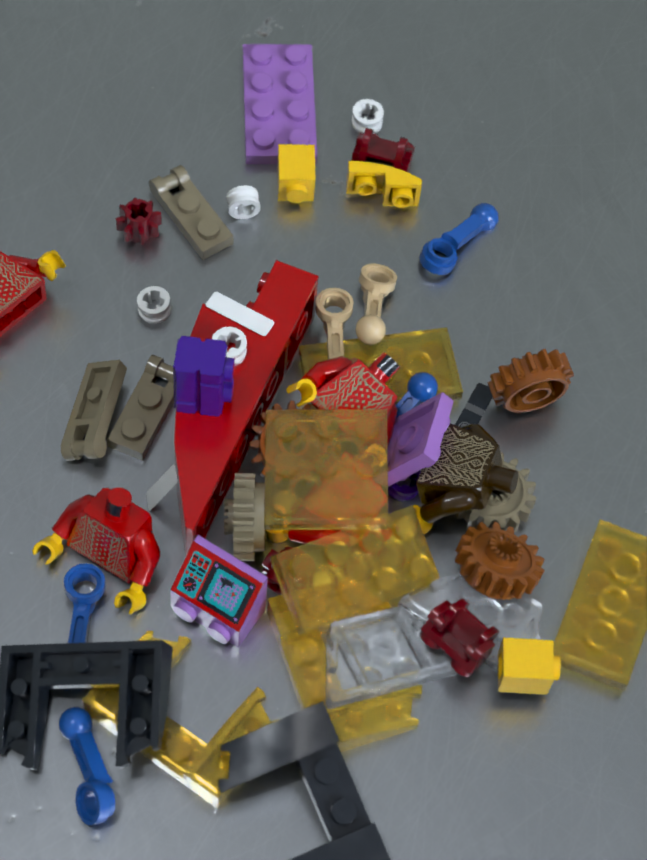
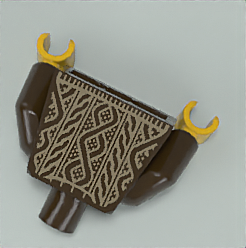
[405,423,519,536]

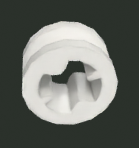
[351,99,384,133]
[226,185,261,219]
[137,286,172,323]
[212,326,247,366]

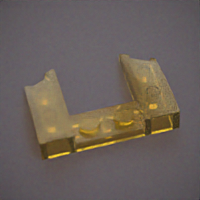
[267,579,422,752]
[82,631,279,809]

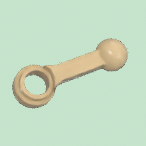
[355,264,397,345]
[315,288,354,360]

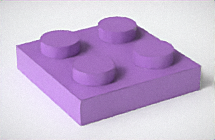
[372,392,454,489]

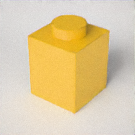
[277,144,316,203]
[497,637,561,695]

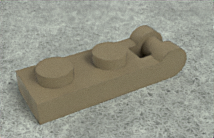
[148,165,234,260]
[107,354,174,461]
[61,359,127,461]

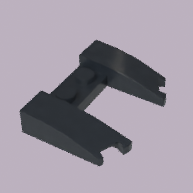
[0,640,172,770]
[217,701,390,860]

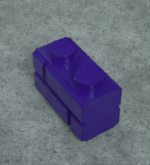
[173,336,235,417]

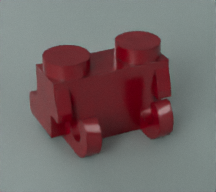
[351,128,415,172]
[420,598,500,677]

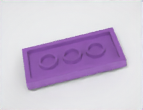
[243,44,317,165]

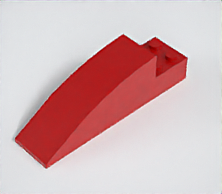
[174,260,319,558]

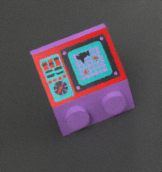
[170,535,268,648]

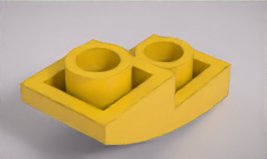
[346,161,422,208]

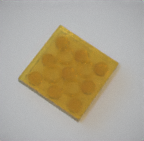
[264,409,388,530]

